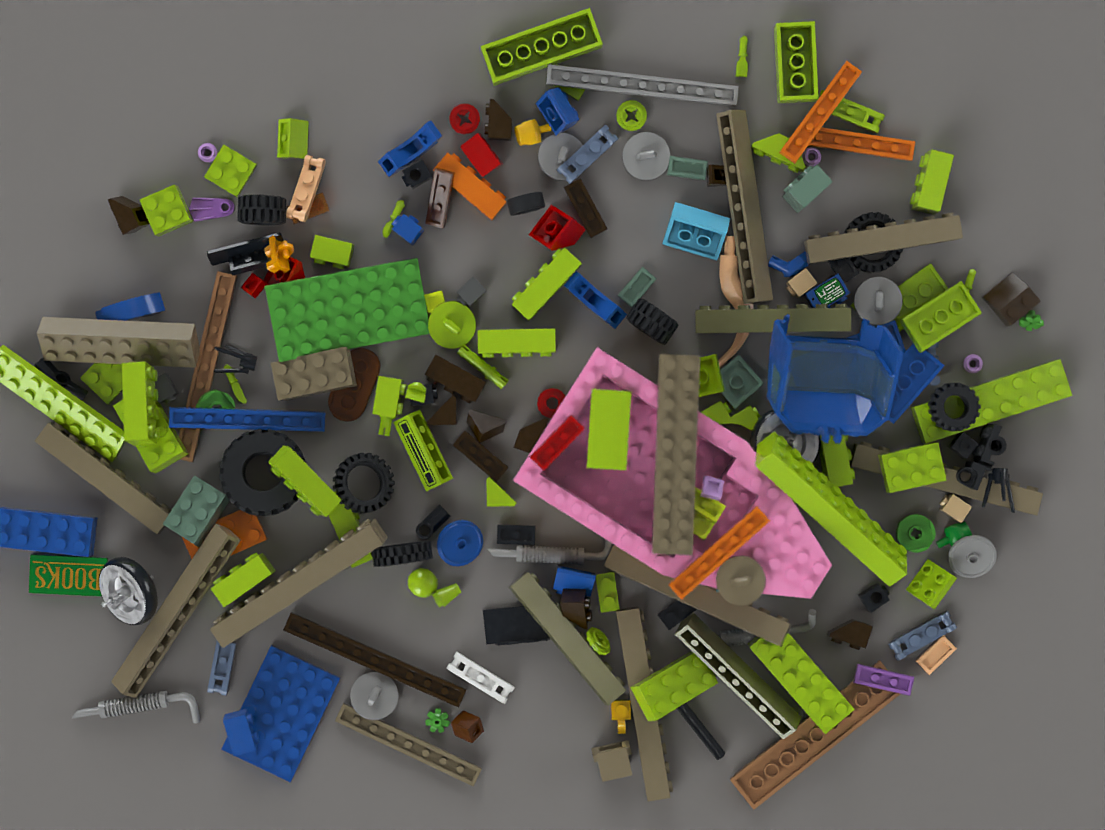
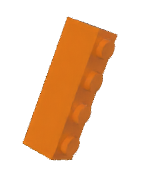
[433,152,507,221]

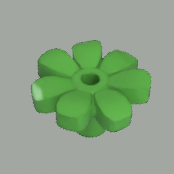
[1019,310,1044,331]
[425,708,450,733]

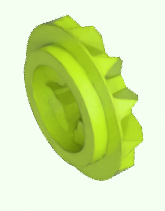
[616,100,647,131]
[586,627,610,656]

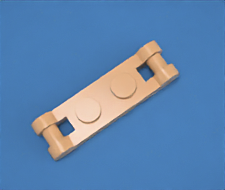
[286,155,326,222]

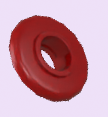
[537,388,566,418]

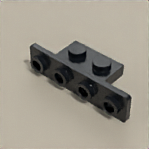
[207,232,284,276]

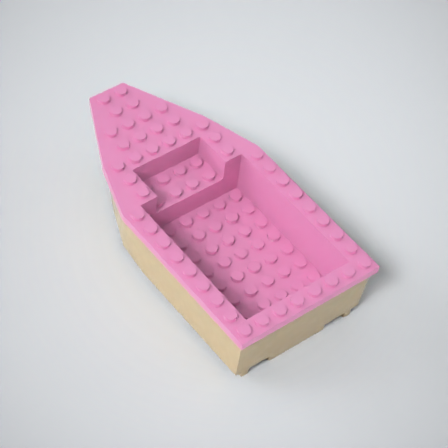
[513,348,832,599]

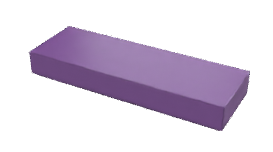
[853,664,915,696]

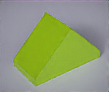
[486,476,517,507]

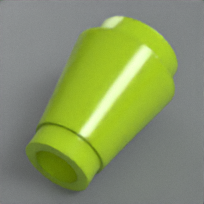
[432,583,462,608]

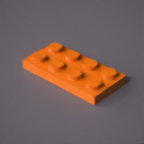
[182,510,268,559]

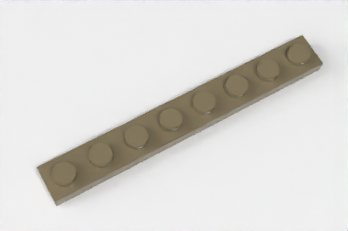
[335,703,482,787]

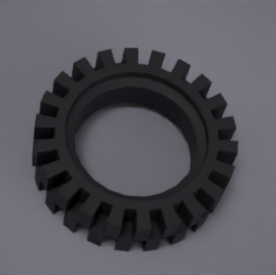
[845,212,903,273]
[333,452,395,514]
[372,540,433,567]

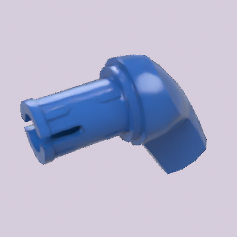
[768,251,810,277]

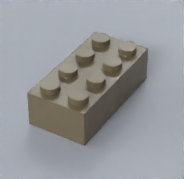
[271,347,357,402]

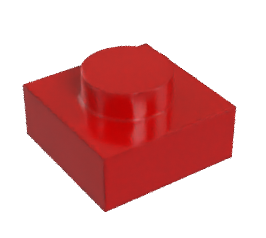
[241,273,267,299]

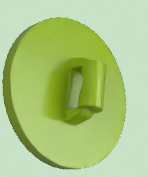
[428,301,476,349]

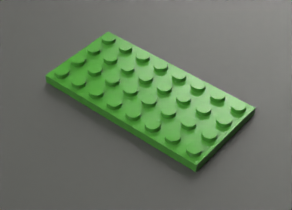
[265,258,430,362]

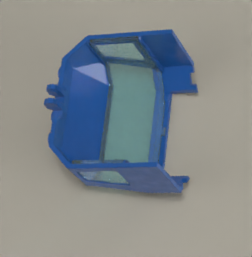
[766,314,904,443]

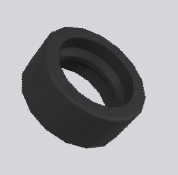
[507,192,545,216]

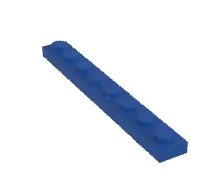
[169,407,325,432]

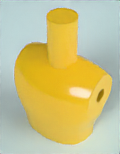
[514,119,552,146]

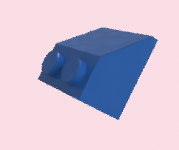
[536,87,580,136]
[553,565,596,597]

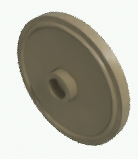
[716,556,766,605]

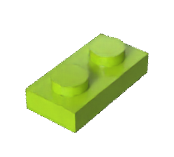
[595,572,620,613]

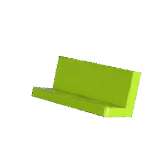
[277,118,309,159]

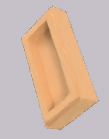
[915,635,957,675]

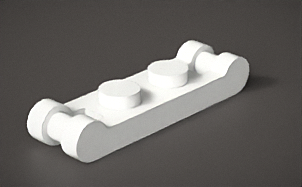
[447,651,515,704]

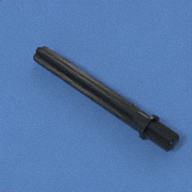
[677,703,725,760]

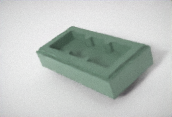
[667,156,708,181]
[617,266,657,308]

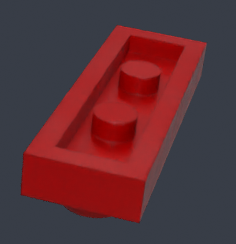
[529,414,585,471]

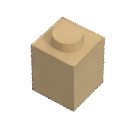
[786,268,817,298]
[939,493,972,523]

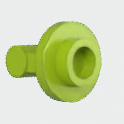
[405,382,426,403]

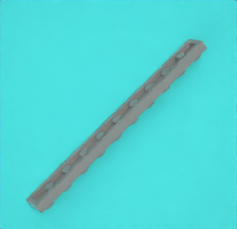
[546,64,739,106]

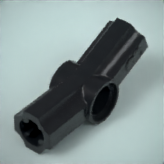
[34,358,88,401]

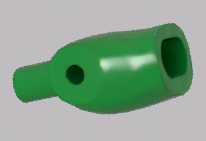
[936,521,972,548]

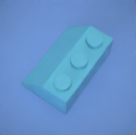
[662,202,730,261]

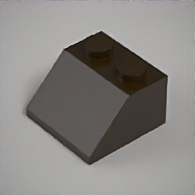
[982,273,1041,327]

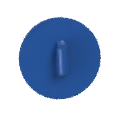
[437,520,483,566]

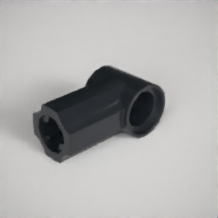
[416,504,451,539]

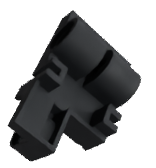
[956,424,1007,490]

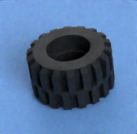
[237,195,287,226]
[626,298,679,345]
[928,383,981,431]

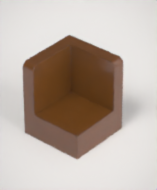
[451,711,484,743]

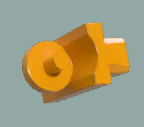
[264,236,294,273]

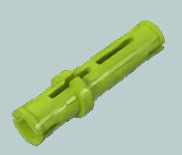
[457,344,509,390]

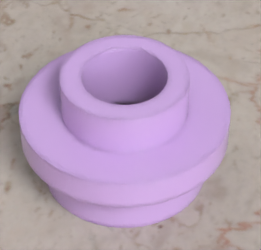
[198,143,217,162]
[802,147,821,167]
[963,354,983,373]

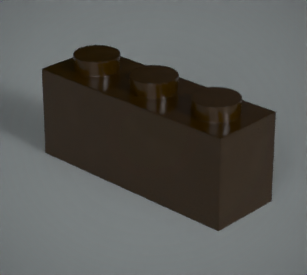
[424,355,487,404]

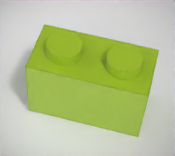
[310,235,354,270]

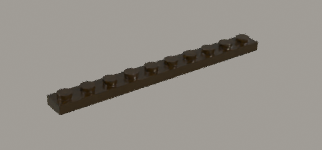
[283,612,467,708]

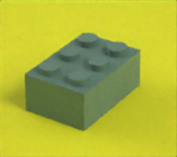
[782,165,833,213]
[163,475,230,547]

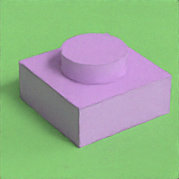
[701,476,724,501]

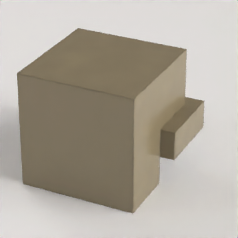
[591,740,632,782]

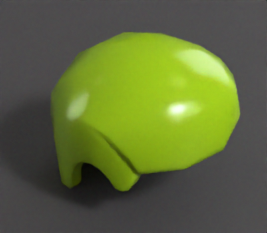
[407,568,438,598]

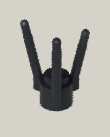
[214,345,257,374]
[982,468,1015,513]

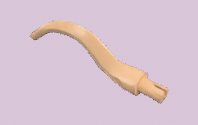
[718,236,754,368]

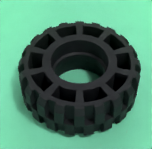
[219,429,306,516]

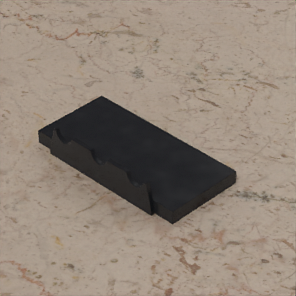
[483,602,555,646]

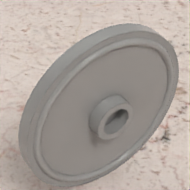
[622,132,670,180]
[538,133,583,181]
[854,277,902,325]
[948,535,997,578]
[350,672,398,720]

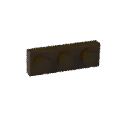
[564,178,608,238]
[453,431,509,482]

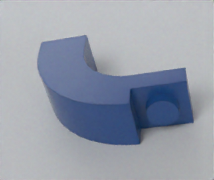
[378,121,442,177]
[564,271,627,329]
[95,292,165,321]

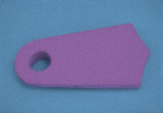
[188,198,234,222]

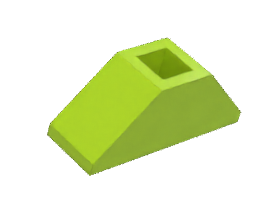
[751,133,806,173]

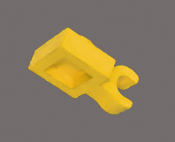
[611,700,631,734]

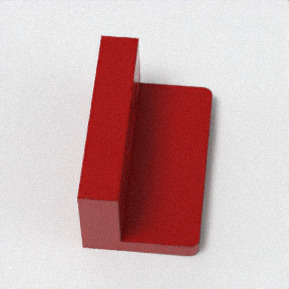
[460,133,503,177]

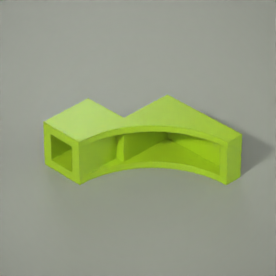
[701,401,761,431]

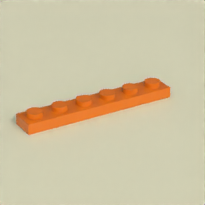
[779,61,862,164]
[808,127,915,161]
[668,506,770,600]

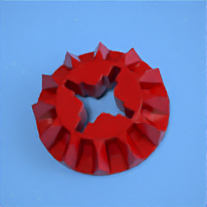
[449,103,480,135]

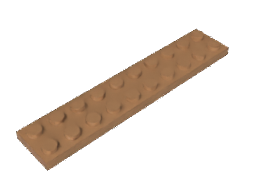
[729,660,900,810]

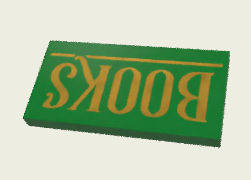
[29,554,108,596]

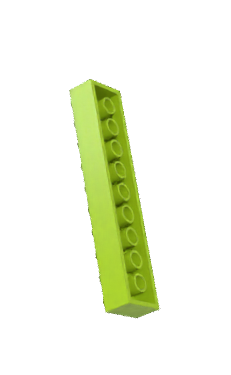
[755,431,907,587]

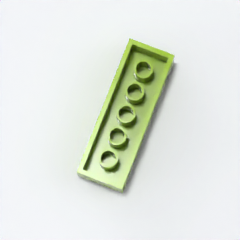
[481,8,603,86]
[748,633,855,735]

